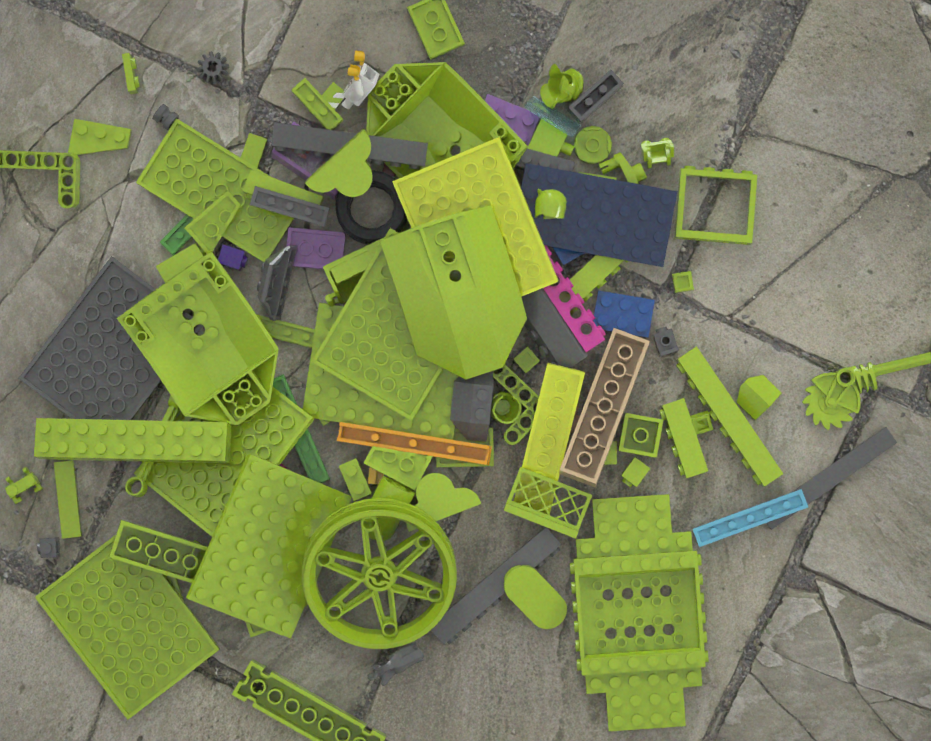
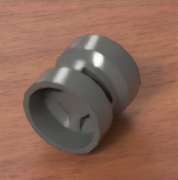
[152,104,179,130]

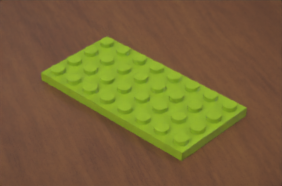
[136,118,295,262]

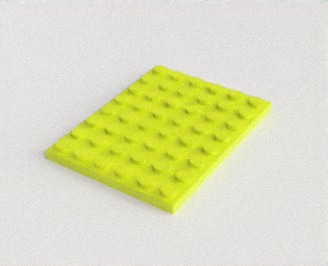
[392,137,559,297]

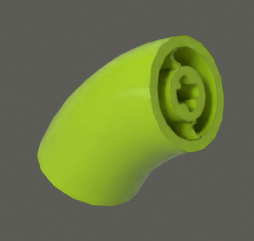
[360,476,415,541]

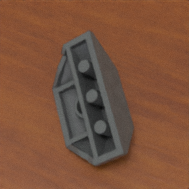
[257,245,298,321]
[450,371,494,442]

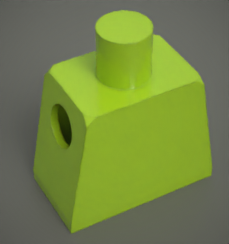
[528,116,575,157]

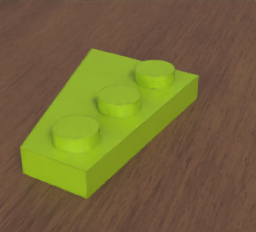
[68,119,132,157]

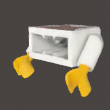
[341,50,379,109]

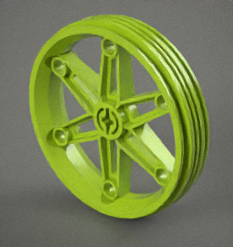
[302,498,457,649]

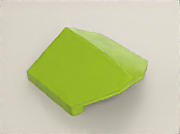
[736,375,781,420]

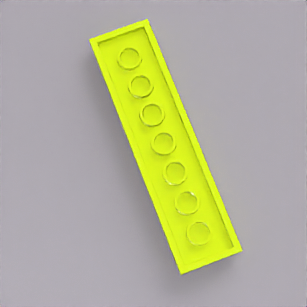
[513,363,585,514]

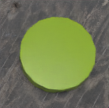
[574,126,612,164]

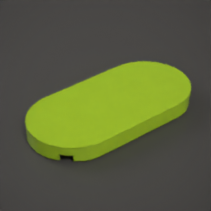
[503,565,567,629]

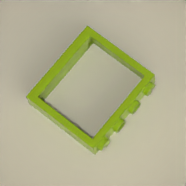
[674,166,758,245]

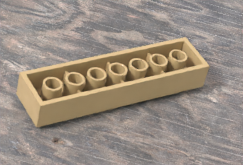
[559,328,650,488]

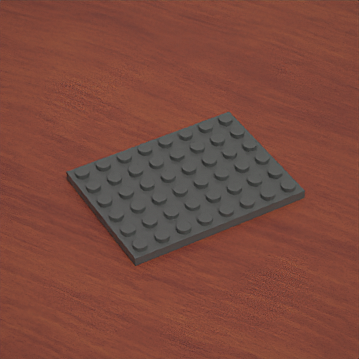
[18,256,203,420]

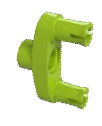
[599,152,647,184]

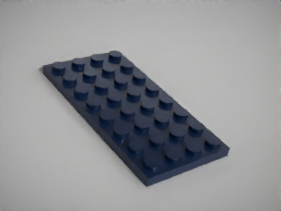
[521,163,678,267]

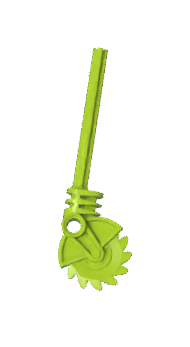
[802,352,931,430]

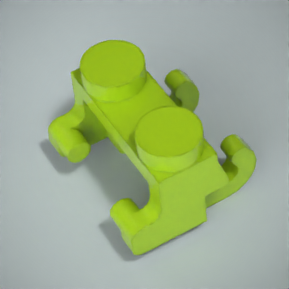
[641,138,674,169]
[5,467,43,504]

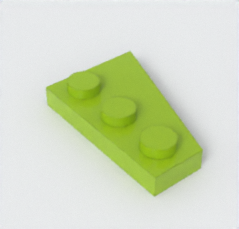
[184,190,240,254]
[363,446,433,491]

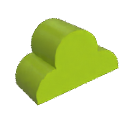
[305,129,372,197]
[406,473,481,532]

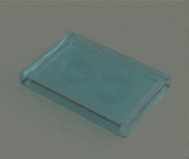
[524,96,582,137]

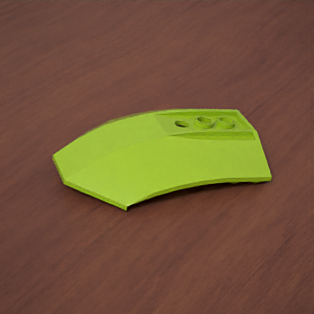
[366,62,528,178]
[380,205,527,380]
[117,251,279,425]

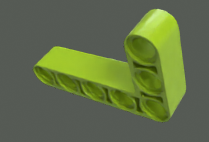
[0,150,80,209]
[493,364,539,445]

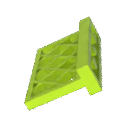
[503,467,592,539]

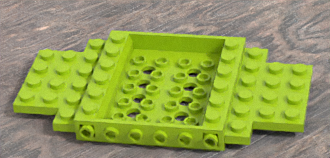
[570,494,709,731]

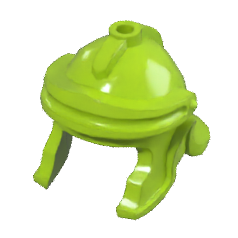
[540,64,584,109]

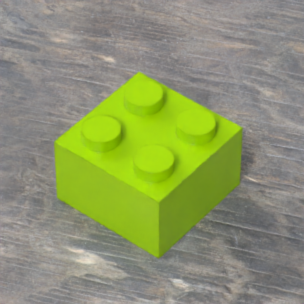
[617,413,663,458]

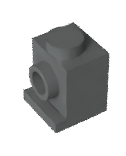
[652,326,679,357]
[37,537,60,558]

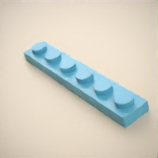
[693,489,808,547]

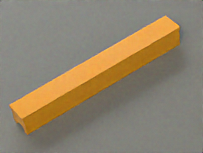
[337,422,492,465]

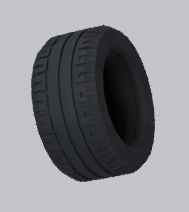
[335,170,407,245]

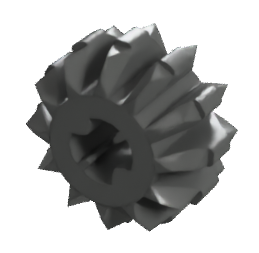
[197,51,230,84]

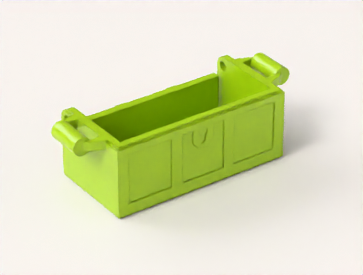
[323,238,384,307]

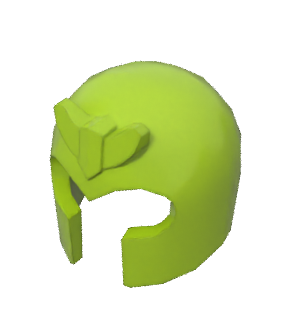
[535,189,567,219]
[490,392,522,424]

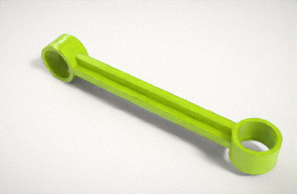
[125,395,181,498]

